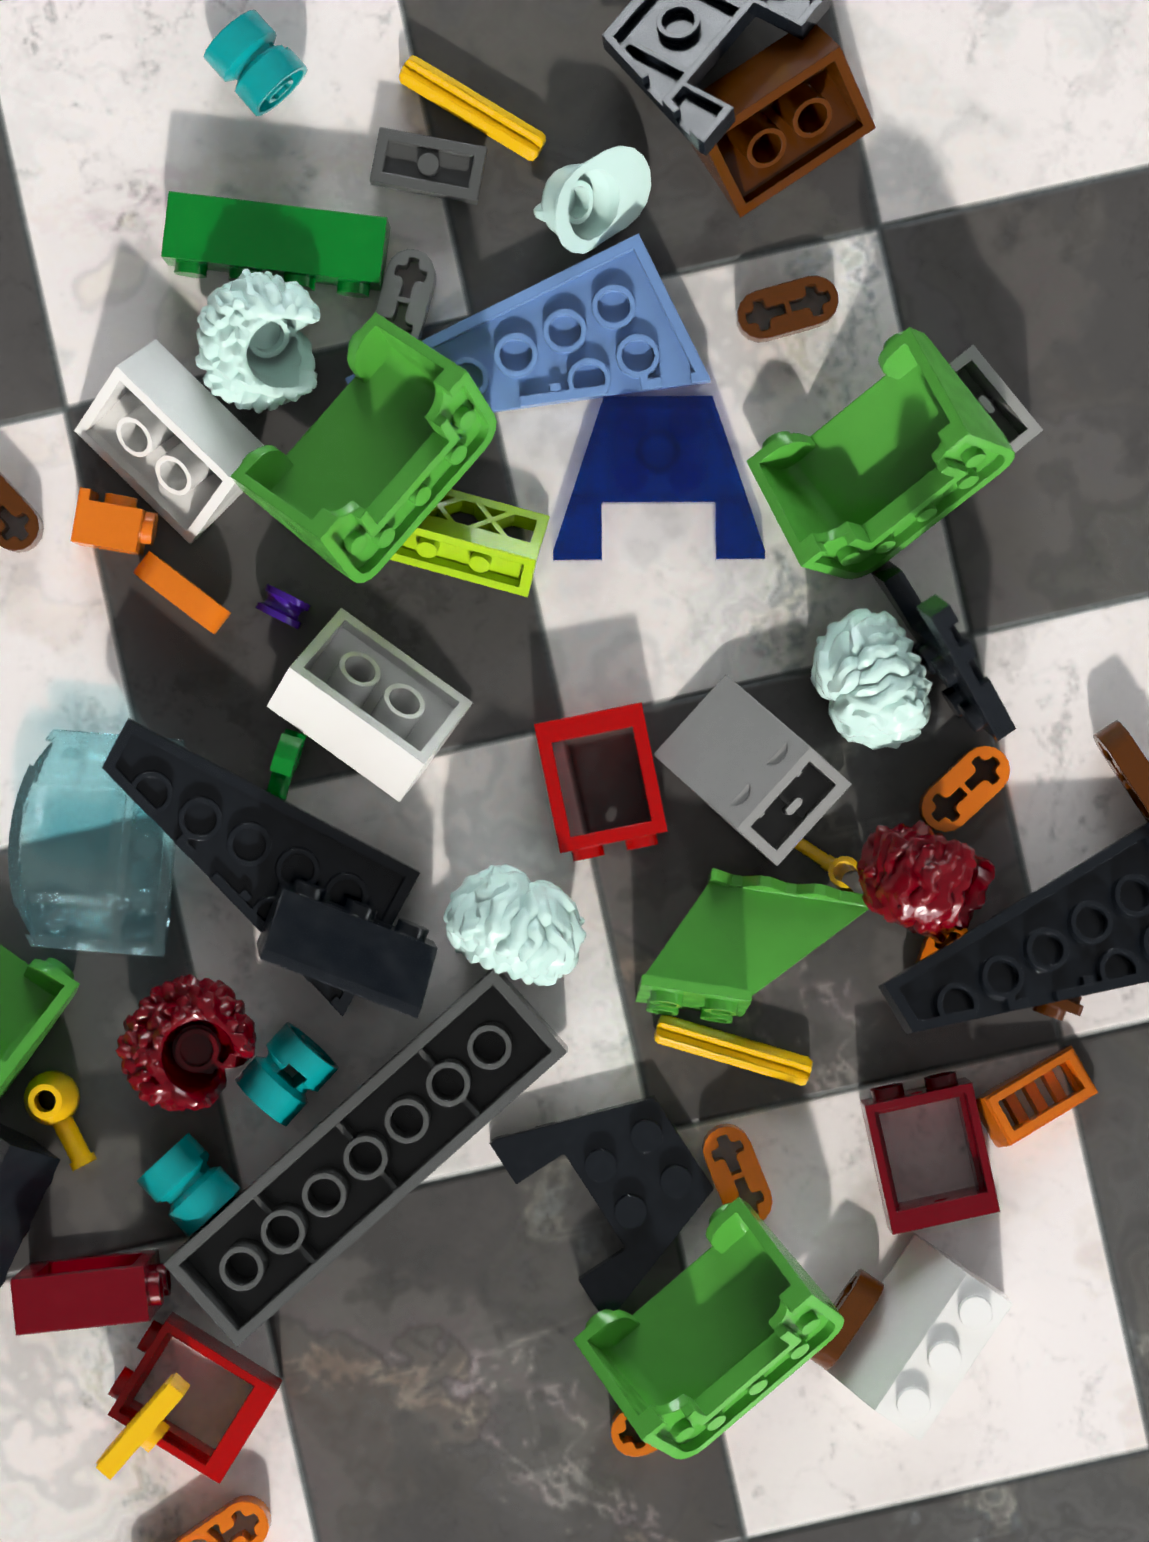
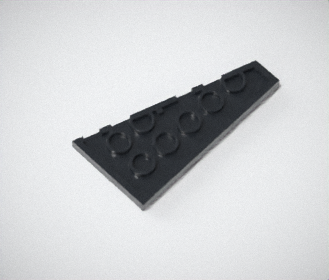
[102,718,420,1017]
[878,822,1149,1034]

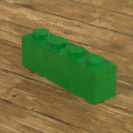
[161,191,391,298]

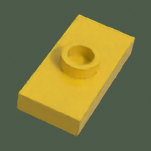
[95,1372,191,1480]

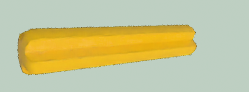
[399,55,546,161]
[654,1015,813,1086]

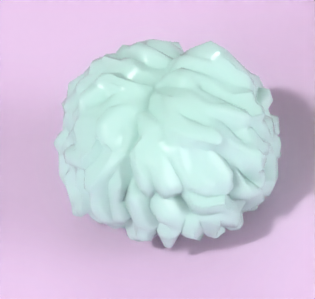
[195,269,320,414]
[810,609,932,750]
[443,864,586,986]

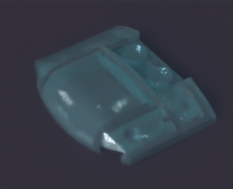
[8,729,185,957]

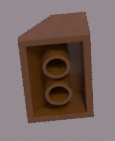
[692,24,876,218]

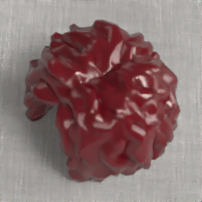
[856,821,995,943]
[116,974,257,1111]

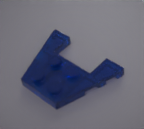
[553,396,765,561]

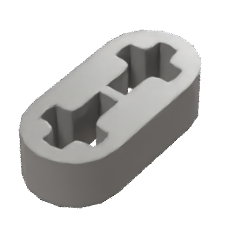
[375,249,436,340]

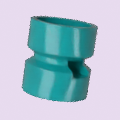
[203,10,308,116]
[235,1022,339,1126]
[136,1133,241,1237]

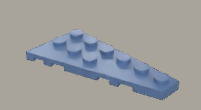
[345,233,711,413]

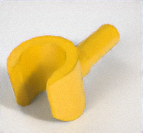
[794,838,857,893]

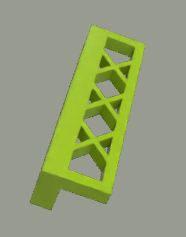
[390,489,550,598]

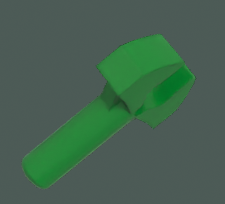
[267,728,307,800]

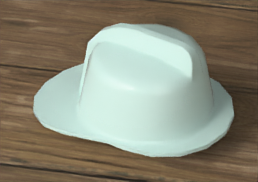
[533,145,651,254]

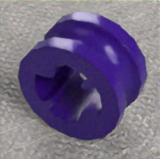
[255,584,311,630]

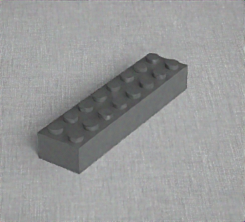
[163,968,568,1347]

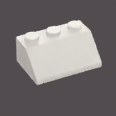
[74,339,264,544]
[267,608,473,802]
[826,1233,1013,1441]

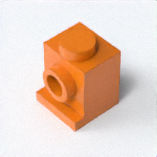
[71,487,158,556]

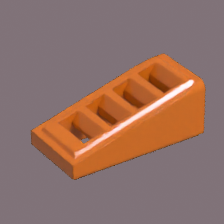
[976,1045,1098,1148]

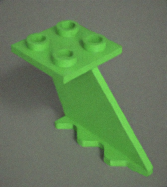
[635,868,869,1024]

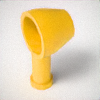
[24,1071,97,1171]

